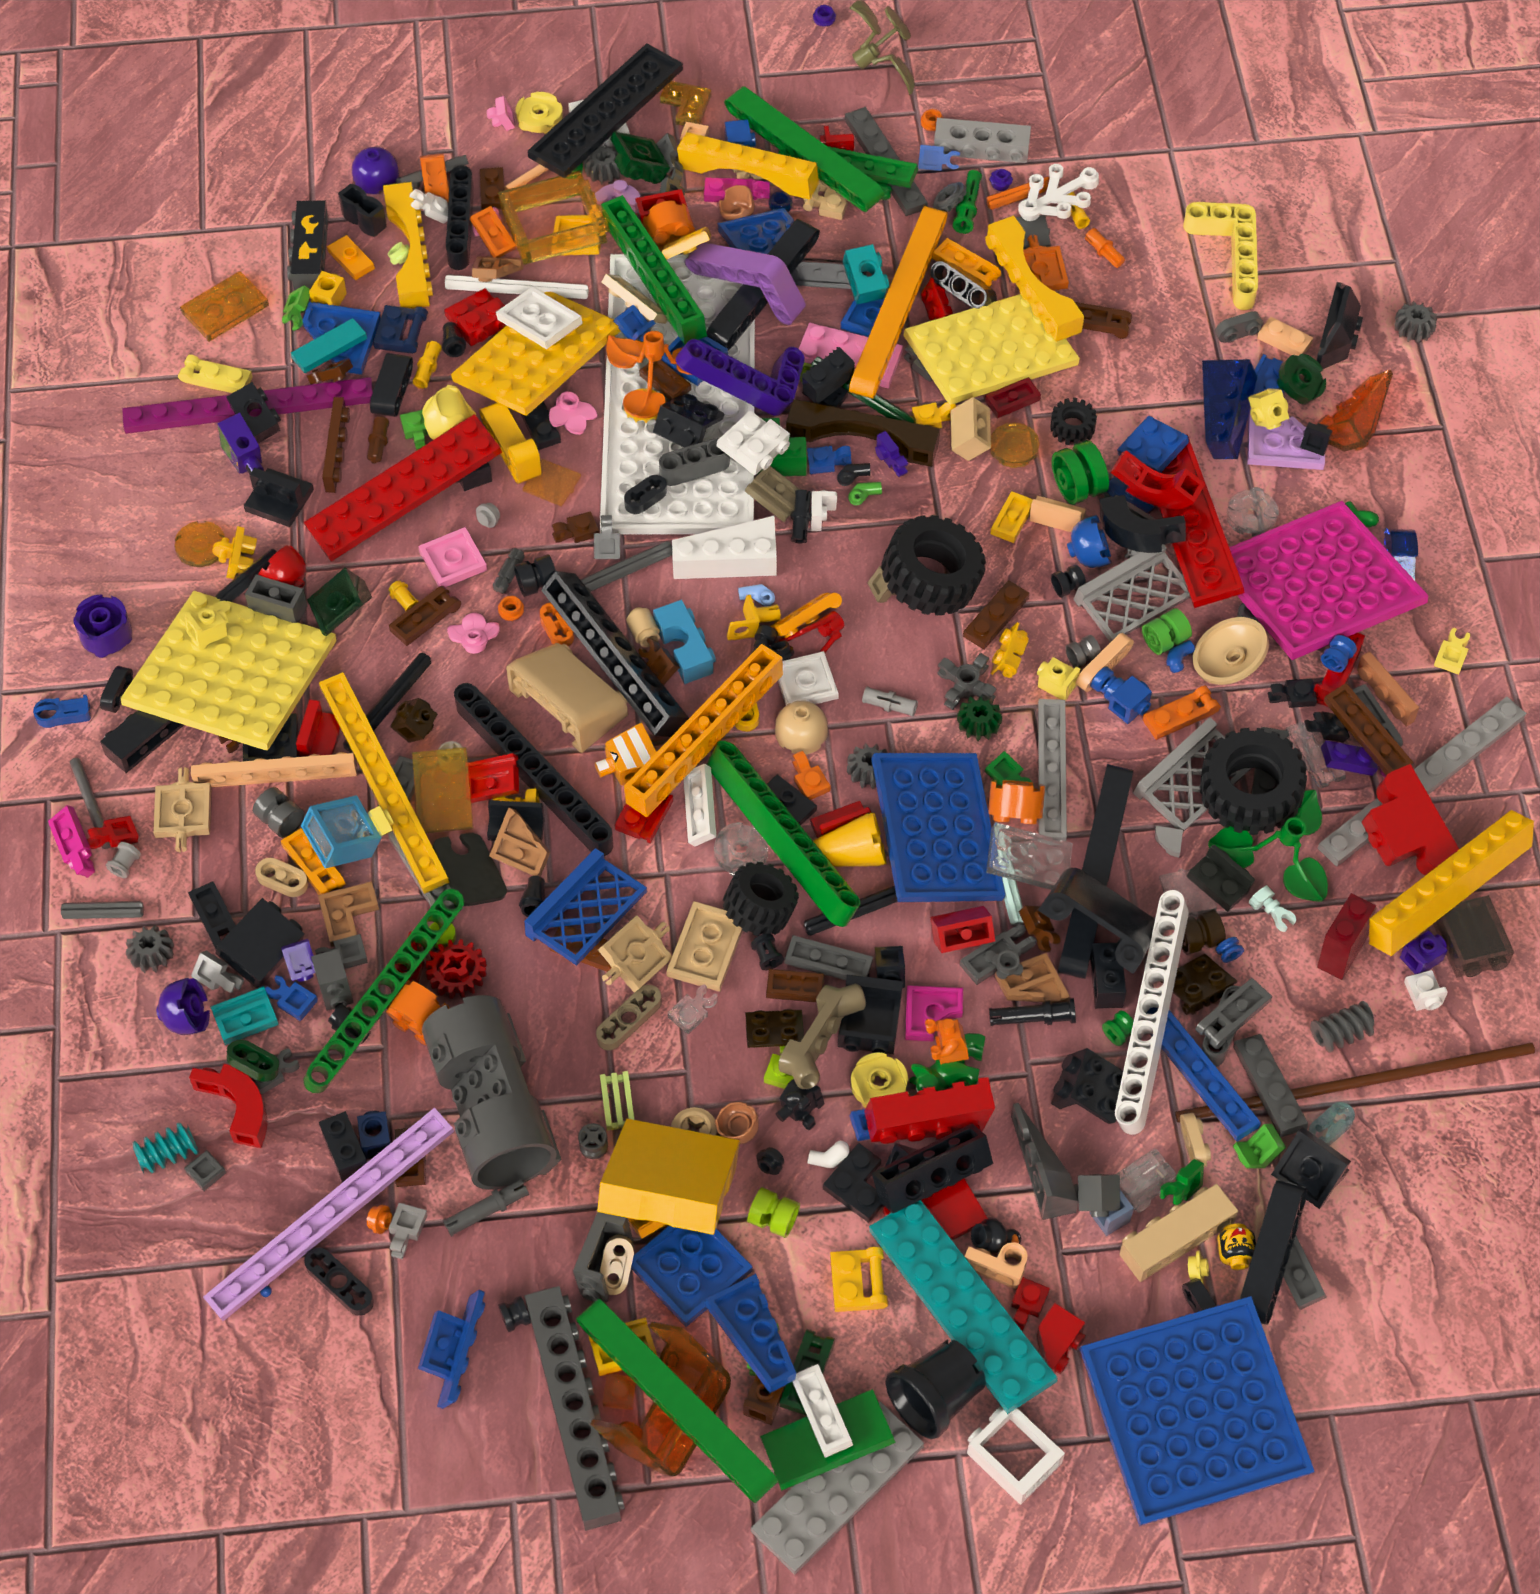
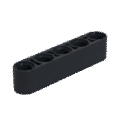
[446,165,474,270]
[1240,1180,1307,1325]

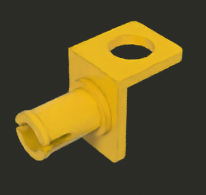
[727,595,781,641]

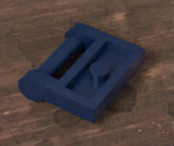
[373,305,428,354]

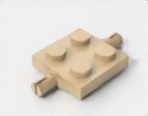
[153,767,211,852]
[598,915,672,992]

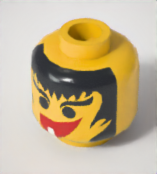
[1217,1223,1256,1270]

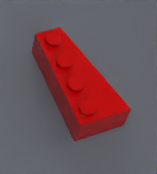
[865,1077,995,1144]

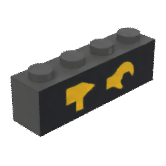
[287,200,329,290]

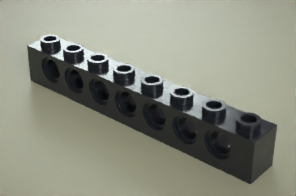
[541,571,689,737]

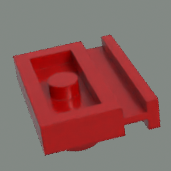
[466,753,519,803]
[614,794,673,844]

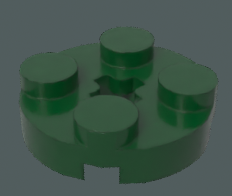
[1277,354,1326,405]

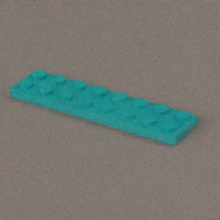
[869,1200,1057,1414]

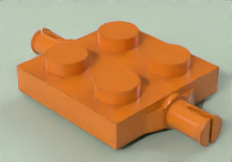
[1019,235,1069,294]

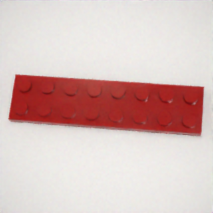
[304,414,502,562]
[1159,434,1245,608]

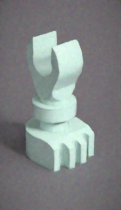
[1249,885,1296,932]

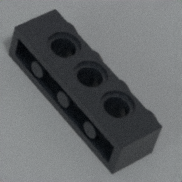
[872,1123,993,1214]

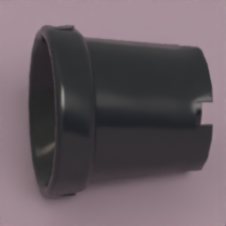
[885,1340,986,1439]

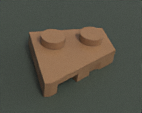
[472,256,524,282]
[489,808,550,877]
[995,953,1070,1003]

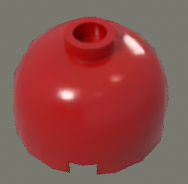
[258,545,307,588]

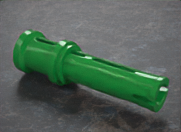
[952,170,982,234]

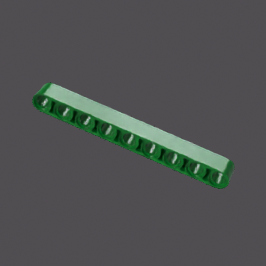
[724,86,885,212]
[706,740,861,927]
[303,889,464,1093]
[576,1298,778,1504]

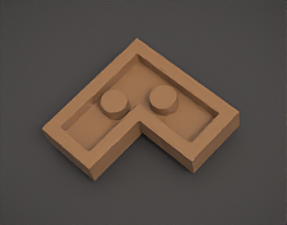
[318,881,379,947]

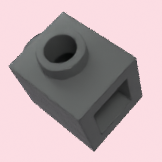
[1077,1174,1120,1217]

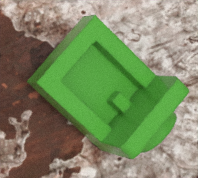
[1233,1124,1286,1168]

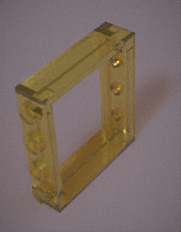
[498,170,609,265]

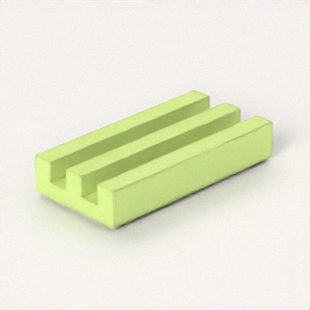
[600,1071,635,1131]

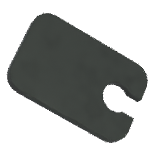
[432,833,507,906]

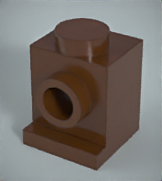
[743,1375,785,1425]

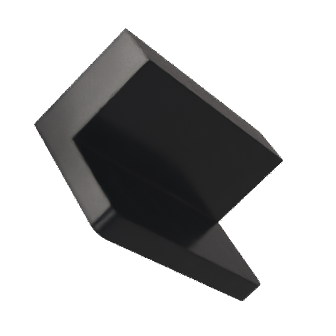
[487,800,545,841]

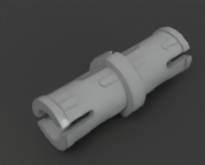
[862,686,918,717]

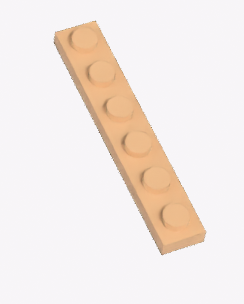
[191,752,357,787]

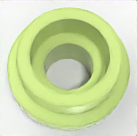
[388,242,410,265]

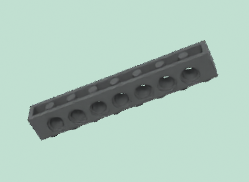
[525,1286,625,1531]

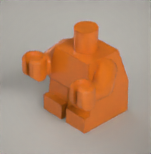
[925,1019,969,1064]

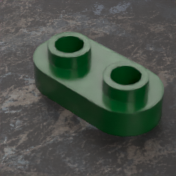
[226,1040,279,1082]

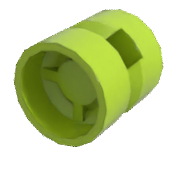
[747,1187,800,1238]

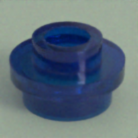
[769,192,792,212]

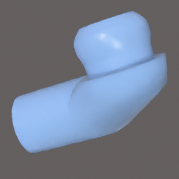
[738,584,775,606]

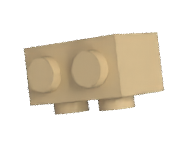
[951,397,991,461]

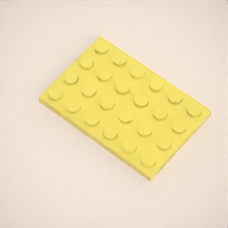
[903,294,1080,405]

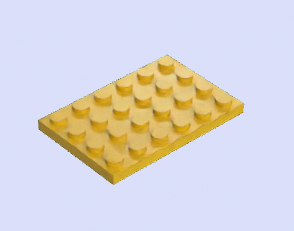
[451,291,621,416]

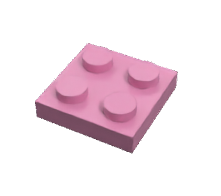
[418,527,487,587]

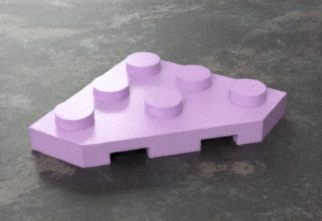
[1247,403,1325,470]

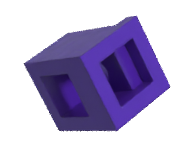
[1400,930,1448,974]

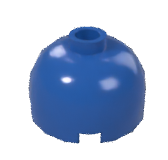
[1067,515,1112,568]

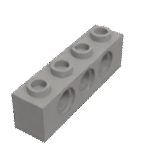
[934,118,1031,163]

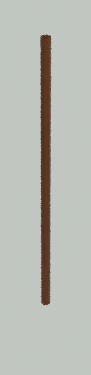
[1175,1042,1535,1123]

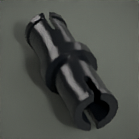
[791,490,812,543]

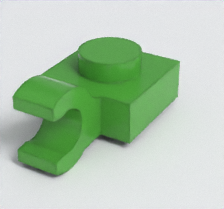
[282,285,310,331]
[400,410,428,451]

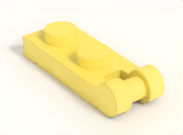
[178,355,253,393]

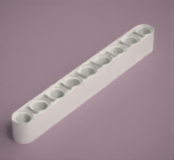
[1115,890,1189,1135]

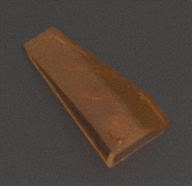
[1317,370,1393,452]

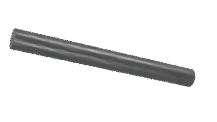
[70,758,111,849]

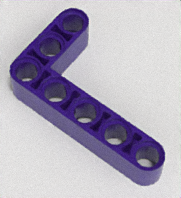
[676,339,805,416]

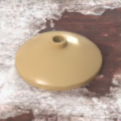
[1193,617,1269,685]

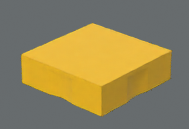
[597,1118,740,1235]

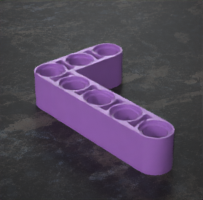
[685,243,806,325]

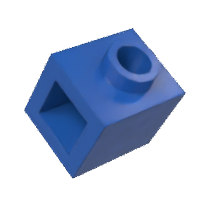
[725,120,756,147]
[1108,676,1152,724]

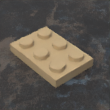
[667,901,743,992]

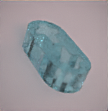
[1308,1102,1355,1146]

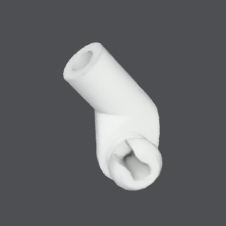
[808,1140,849,1168]

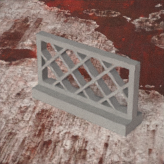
[1073,544,1190,642]
[1133,717,1252,832]

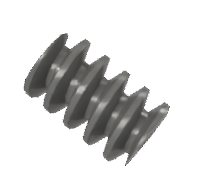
[1310,1001,1374,1053]

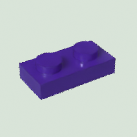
[1320,740,1378,776]

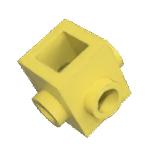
[1248,388,1289,429]

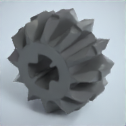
[584,144,621,184]
[1394,301,1437,343]
[847,743,888,789]
[126,925,174,973]

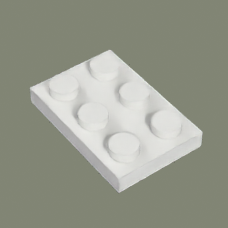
[496,287,583,350]

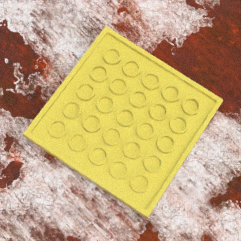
[121,591,336,751]

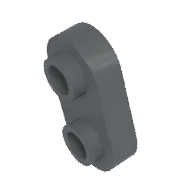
[1215,311,1263,343]

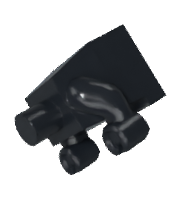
[776,1079,824,1130]

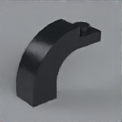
[1099,495,1186,553]

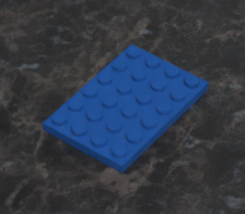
[871,753,1005,902]

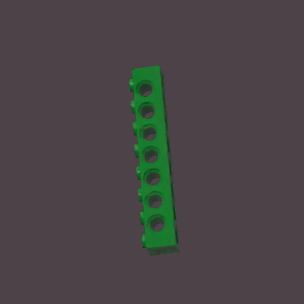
[601,195,707,345]

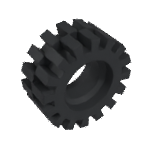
[1050,398,1097,445]

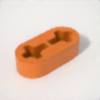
[539,602,574,647]

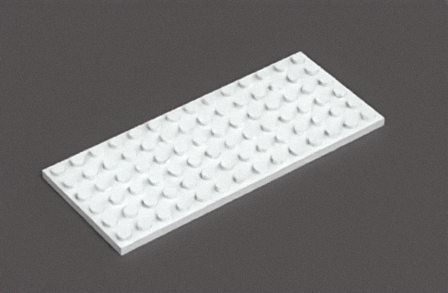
[600,254,755,534]

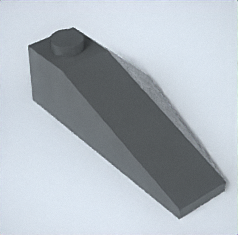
[1011,1103,1079,1220]

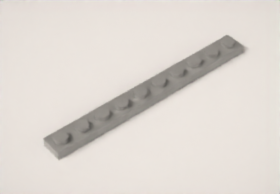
[1318,697,1527,866]

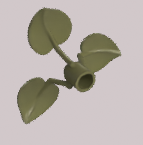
[849,0,915,95]

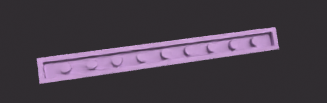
[203,1108,454,1321]

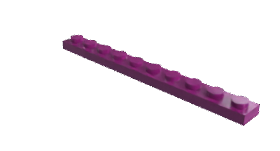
[122,377,373,434]

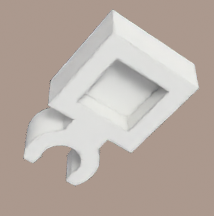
[409,189,448,224]

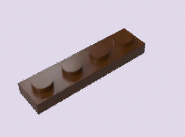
[322,397,350,493]
[1324,683,1414,775]

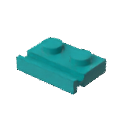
[211,986,279,1045]

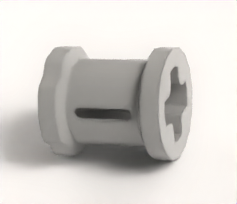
[106,842,141,878]

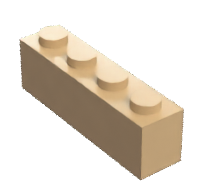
[1119,1184,1238,1282]

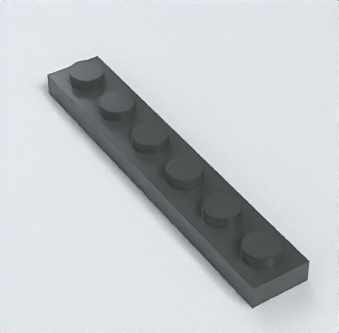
[845,107,928,216]

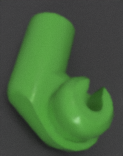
[848,482,882,505]

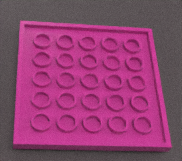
[1229,501,1428,660]

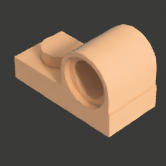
[964,1242,1028,1290]

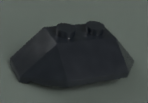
[1316,282,1363,369]

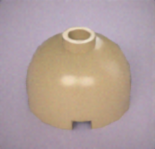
[775,700,828,755]

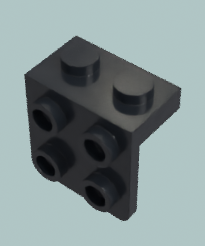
[653,394,725,448]
[1051,1048,1123,1124]

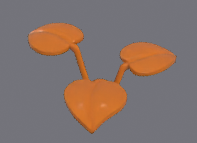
[606,331,692,418]

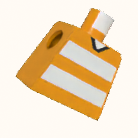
[595,723,656,785]

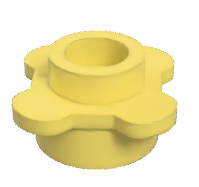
[1188,1251,1209,1285]

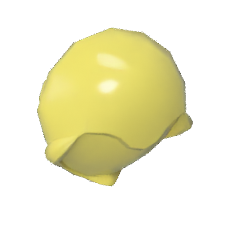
[422,385,477,440]

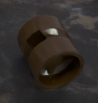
[1182,910,1226,955]

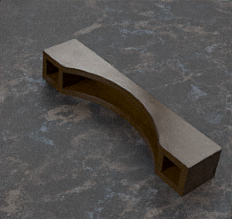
[786,399,940,467]

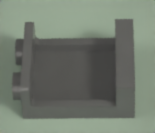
[573,1212,633,1302]

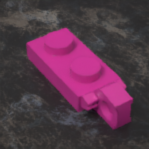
[704,178,770,202]
[48,805,95,878]

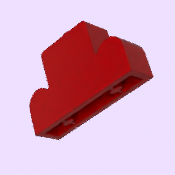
[1362,764,1459,876]

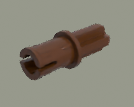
[367,416,389,464]

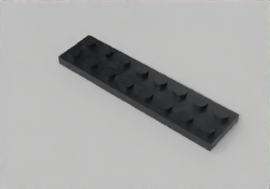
[527,43,683,179]

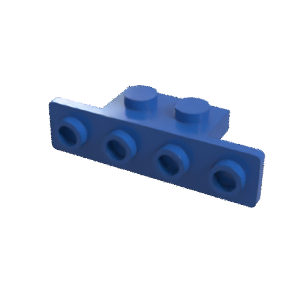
[418,1290,485,1409]

